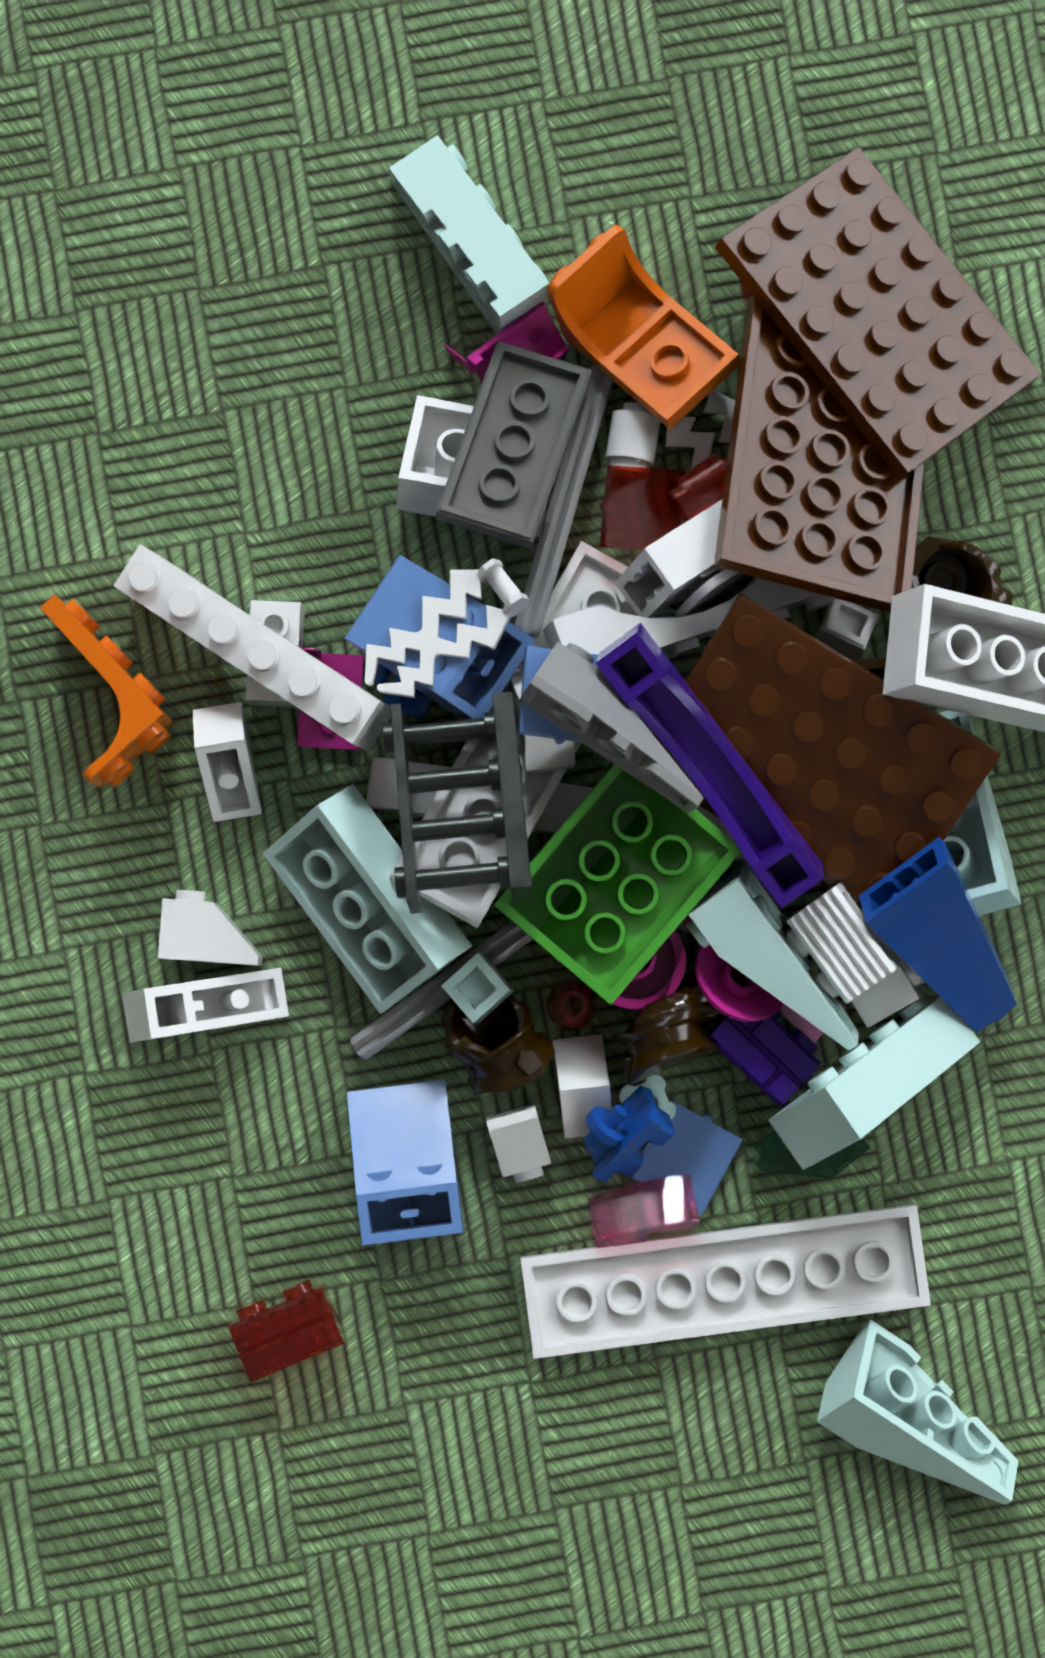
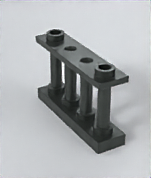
[383,692,533,914]

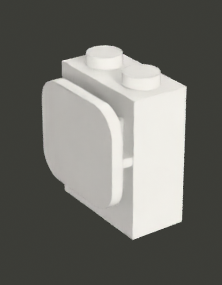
[615,500,748,618]

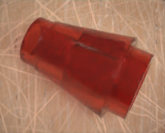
[547,981,596,1031]

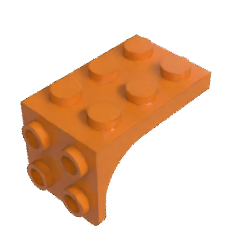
[547,225,740,430]
[40,594,175,788]

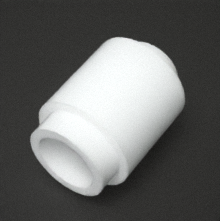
[605,403,661,478]

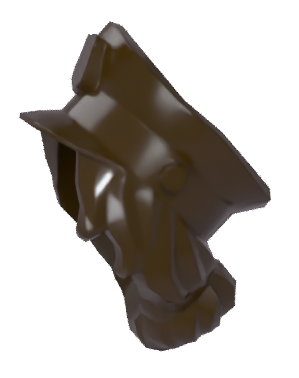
[911,537,1013,606]
[612,974,720,1084]
[441,995,555,1095]

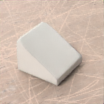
[814,598,879,660]

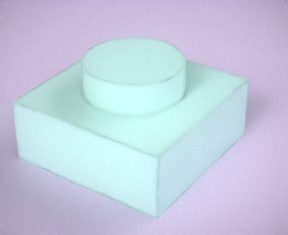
[441,952,515,1024]

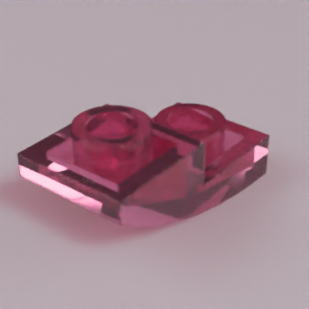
[588,1174,699,1248]

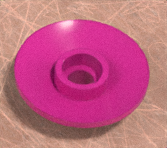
[695,945,784,1022]

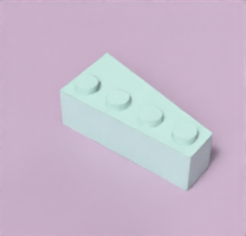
[389,135,550,335]
[768,996,980,1170]

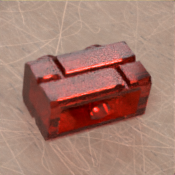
[228,1279,347,1382]

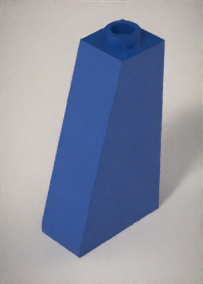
[859,837,1017,1033]

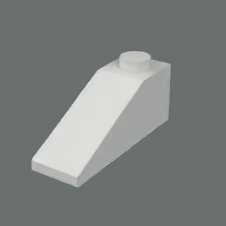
[122,968,289,1043]

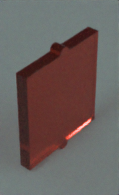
[599,465,686,550]

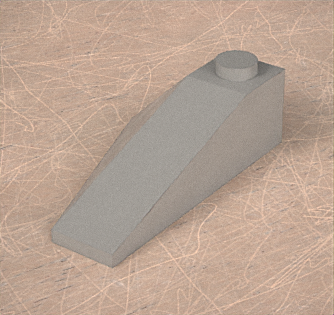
[518,641,704,813]

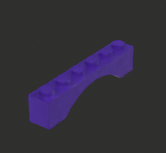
[596,622,824,908]

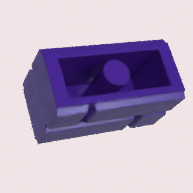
[705,1010,821,1107]

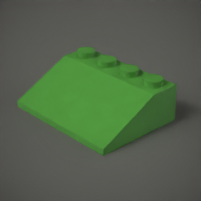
[493,764,741,1005]

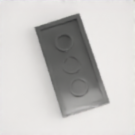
[435,341,592,549]

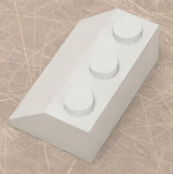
[396,395,548,537]

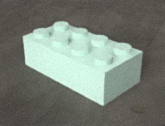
[263,784,472,1014]

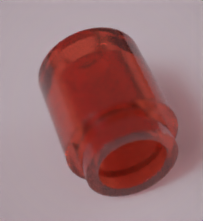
[667,454,728,522]

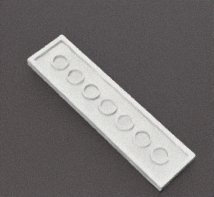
[389,541,638,928]
[520,1204,931,1359]

